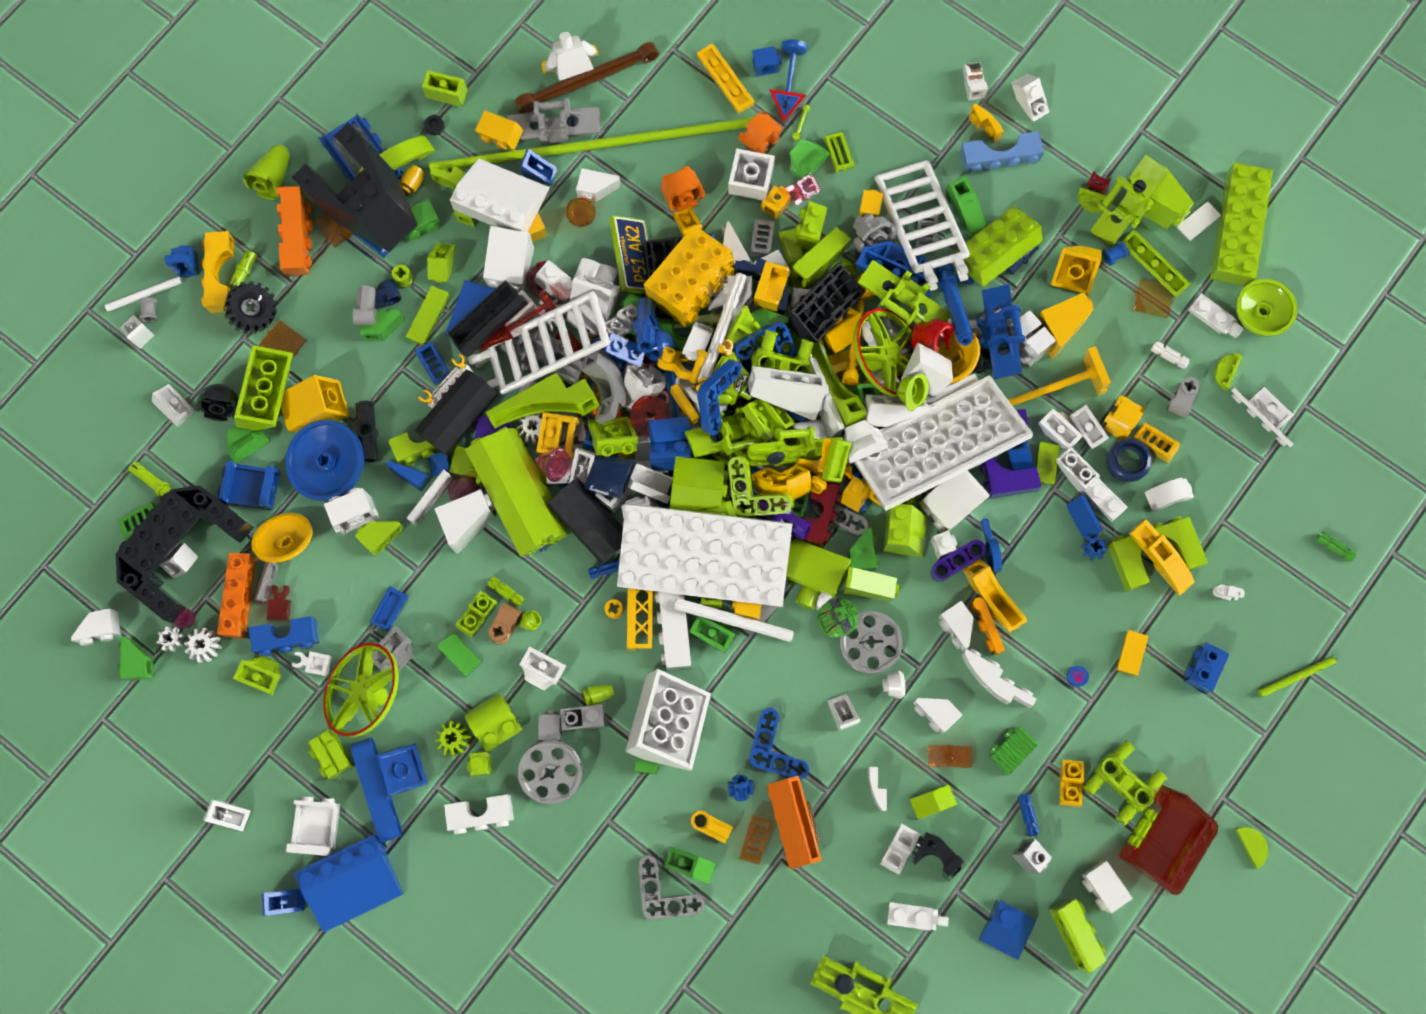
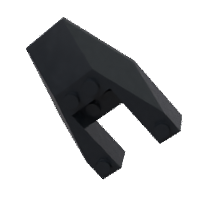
[292,122,418,252]

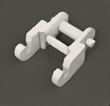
[1212,585,1245,601]

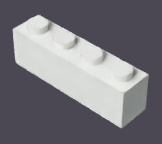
[655,592,692,670]

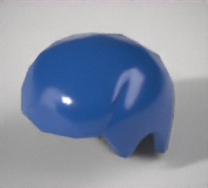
[651,329,675,356]

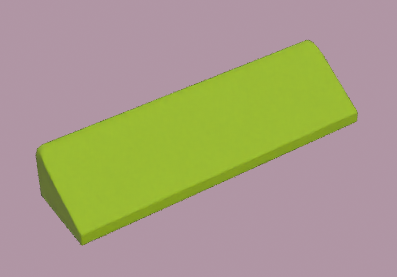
[1121,229,1191,298]

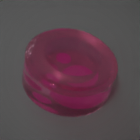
[174,608,196,629]

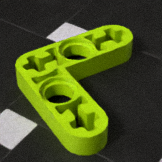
[728,455,794,516]

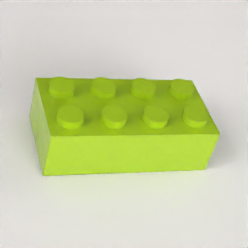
[954,206,1043,287]

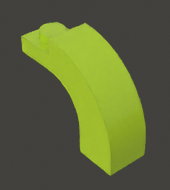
[430,167,478,227]

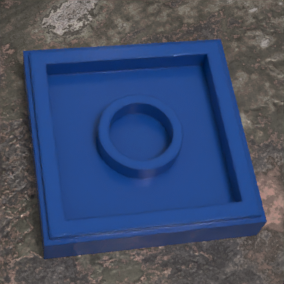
[374,744,428,797]

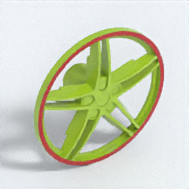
[854,308,913,398]
[323,643,399,738]

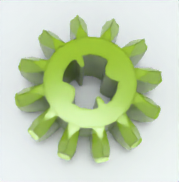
[434,721,471,757]

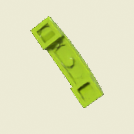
[359,136,435,173]

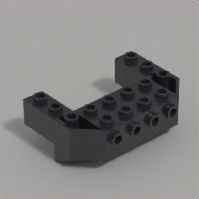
[116,485,254,624]

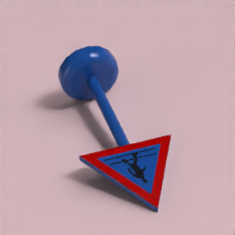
[769,39,808,124]

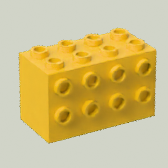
[644,225,735,327]

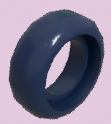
[1106,438,1152,483]

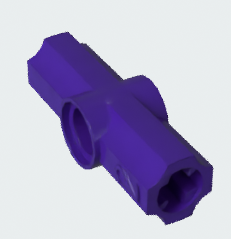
[750,499,812,540]

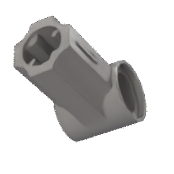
[353,285,376,325]

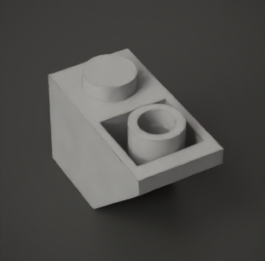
[560,705,606,731]

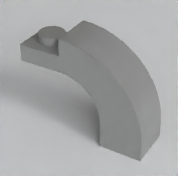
[582,349,626,424]

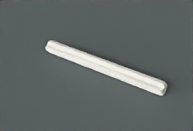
[698,273,746,384]
[674,598,794,642]

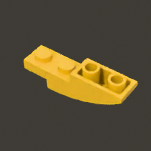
[1129,519,1195,596]

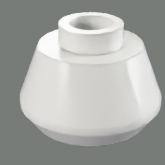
[882,670,905,699]

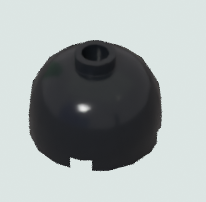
[196,384,238,421]

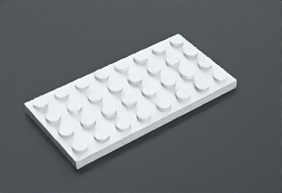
[854,375,1033,511]
[617,504,792,607]

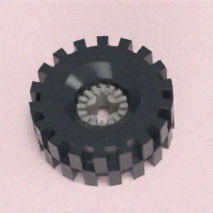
[223,281,277,334]

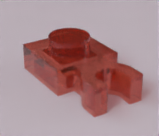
[266,585,291,621]

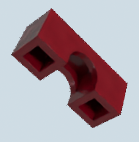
[799,482,842,547]

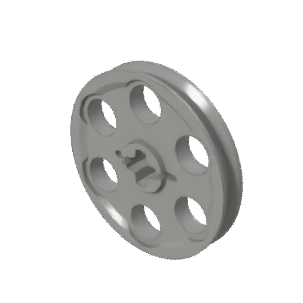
[840,611,903,674]
[518,740,582,804]

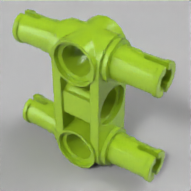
[751,330,814,374]
[1083,740,1167,826]

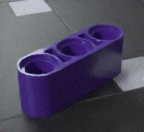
[930,540,986,582]

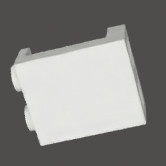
[286,796,341,856]

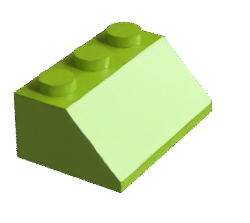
[1049,898,1107,974]

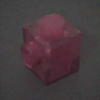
[787,173,821,205]

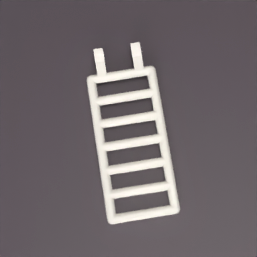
[875,160,970,291]
[468,291,610,394]

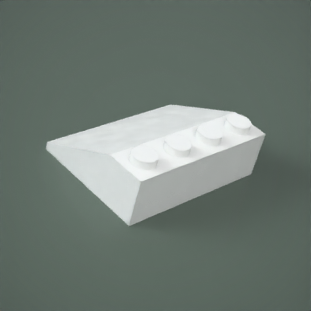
[450,159,549,233]
[625,669,711,771]

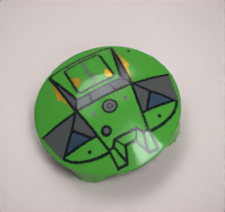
[817,598,858,638]

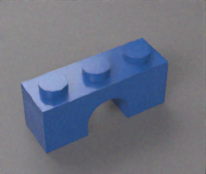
[249,616,319,657]

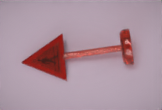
[480,290,556,350]

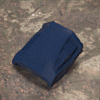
[584,455,636,499]

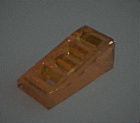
[739,815,772,865]

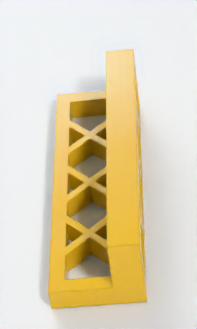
[627,588,653,651]

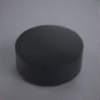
[424,115,445,135]

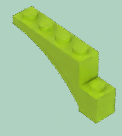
[486,372,600,429]

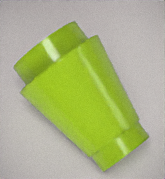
[582,684,614,706]

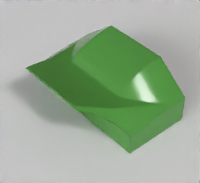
[789,139,830,183]
[226,424,270,464]
[689,616,735,653]

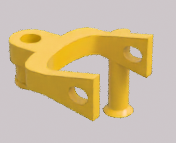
[657,347,708,384]

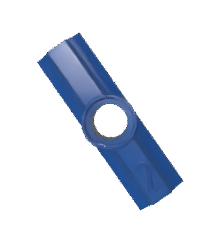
[632,297,659,353]

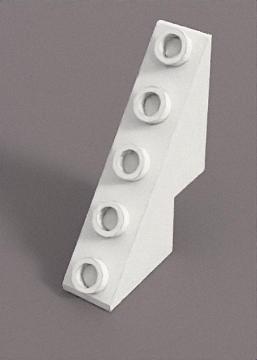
[708,221,753,314]

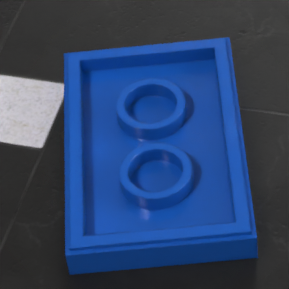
[446,280,495,346]

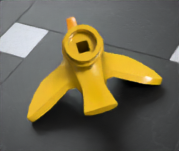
[795,438,853,494]

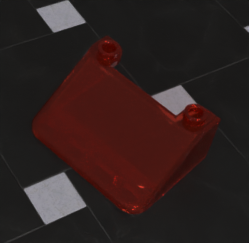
[1118,785,1218,895]

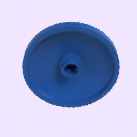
[286,420,364,501]

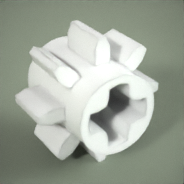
[156,626,185,652]

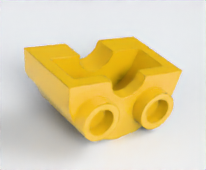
[1103,395,1145,440]

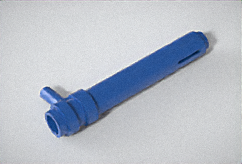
[935,263,975,346]

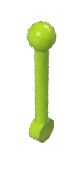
[792,104,810,141]

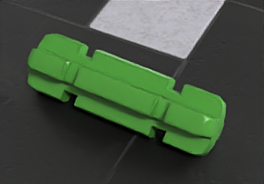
[1316,532,1357,562]

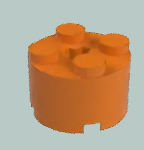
[738,111,782,154]
[660,166,705,212]

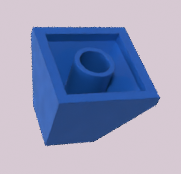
[978,900,1036,960]

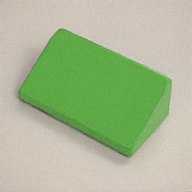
[437,633,482,677]

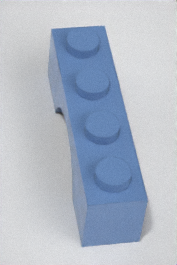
[960,131,1044,173]

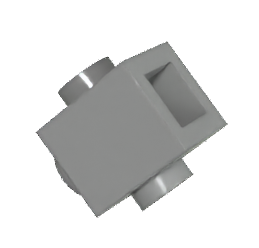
[1012,839,1052,874]

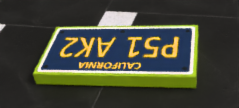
[609,215,649,294]

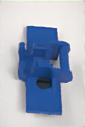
[976,284,1025,379]

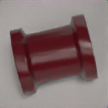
[1086,171,1112,195]

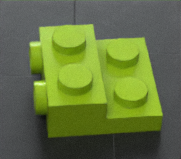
[588,417,638,456]

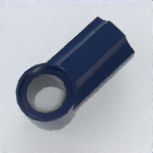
[375,279,402,309]

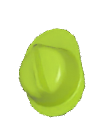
[896,373,929,412]

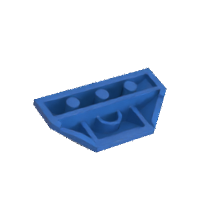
[856,241,931,298]

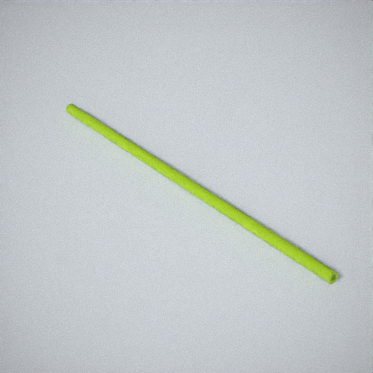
[429,117,752,172]

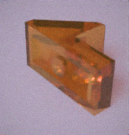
[928,745,972,768]

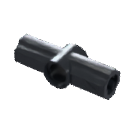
[355,400,379,463]

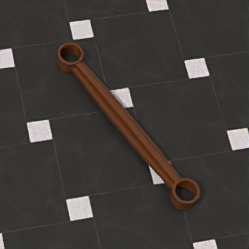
[515,42,659,113]

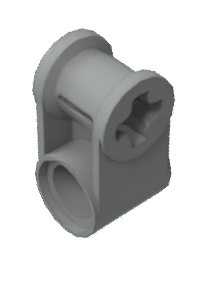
[1167,377,1200,418]

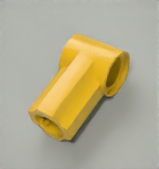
[690,811,733,844]

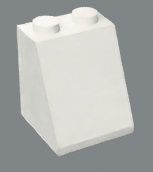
[483,226,534,292]
[566,274,621,336]
[919,470,990,532]
[434,490,496,554]

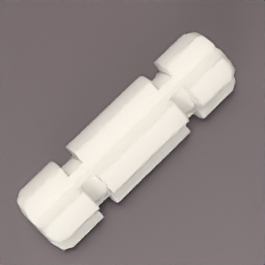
[1151,341,1190,369]

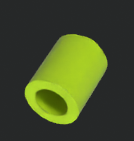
[795,585,821,610]

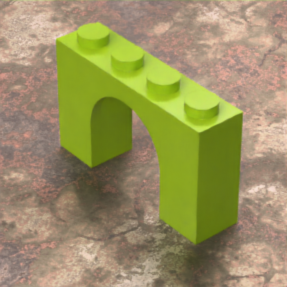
[1108,516,1208,592]

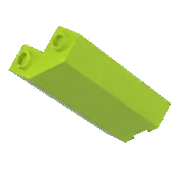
[465,427,571,557]

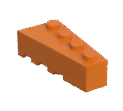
[276,186,313,276]

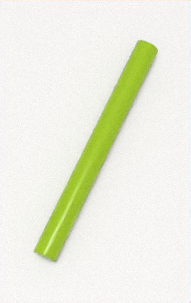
[1258,656,1337,697]

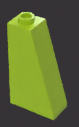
[789,227,851,289]

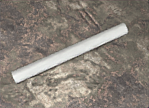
[105,276,183,312]

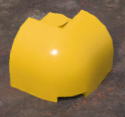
[752,465,811,504]

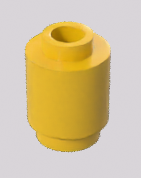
[399,165,424,195]

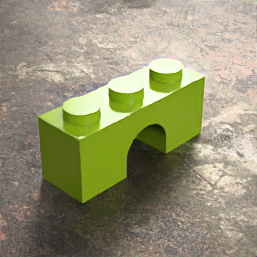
[388,432,438,466]

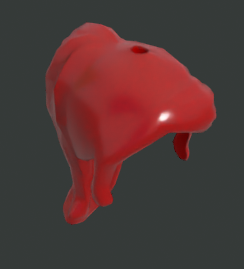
[912,319,954,351]

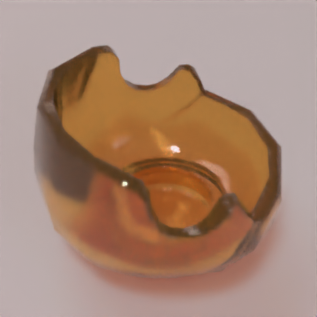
[566,197,596,227]

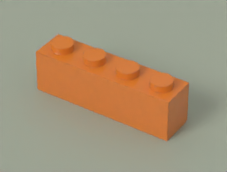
[767,776,822,869]

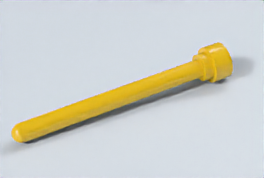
[842,300,864,386]

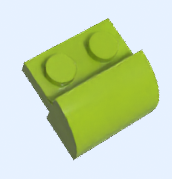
[742,398,795,443]
[464,692,523,752]

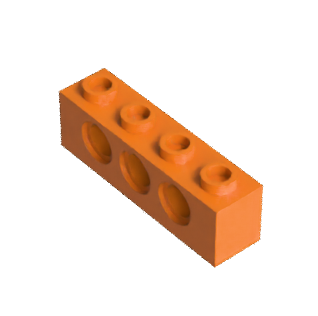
[217,552,257,639]

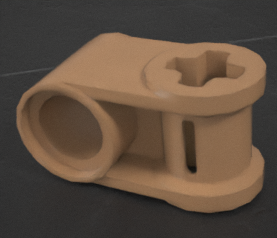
[488,603,523,645]

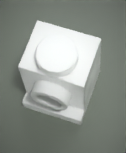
[930,530,957,559]

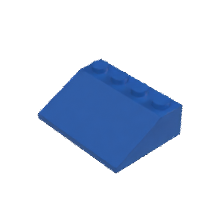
[294,835,403,932]

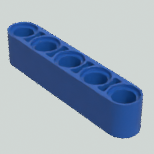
[350,737,403,843]

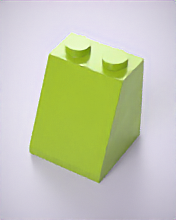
[1143,166,1194,229]
[669,456,728,511]
[883,504,928,558]

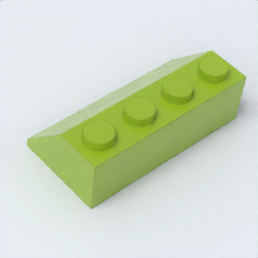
[234,345,293,431]

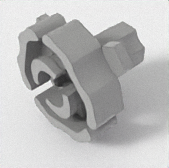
[852,213,897,256]

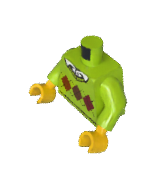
[696,339,753,405]

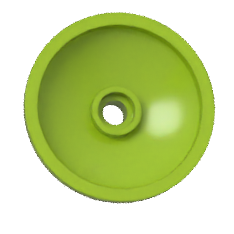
[1236,279,1297,337]

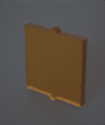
[314,212,353,247]
[1134,280,1174,318]
[259,320,307,357]

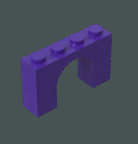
[980,409,1041,499]

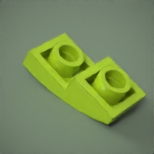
[455,591,497,638]

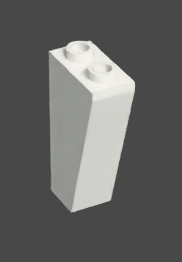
[748,366,829,420]

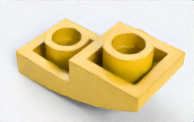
[969,104,1004,143]
[1059,759,1084,807]

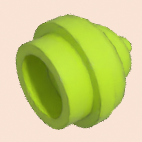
[520,610,542,631]

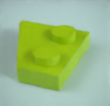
[725,305,764,351]

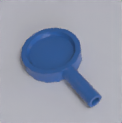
[980,519,1002,573]

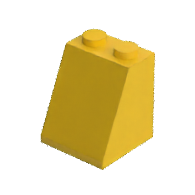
[1036,292,1094,359]
[280,375,350,433]

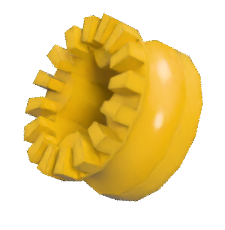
[604,599,623,619]

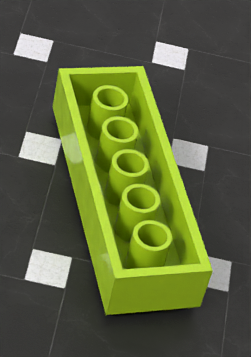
[1209,162,1273,286]

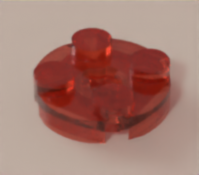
[630,396,670,438]

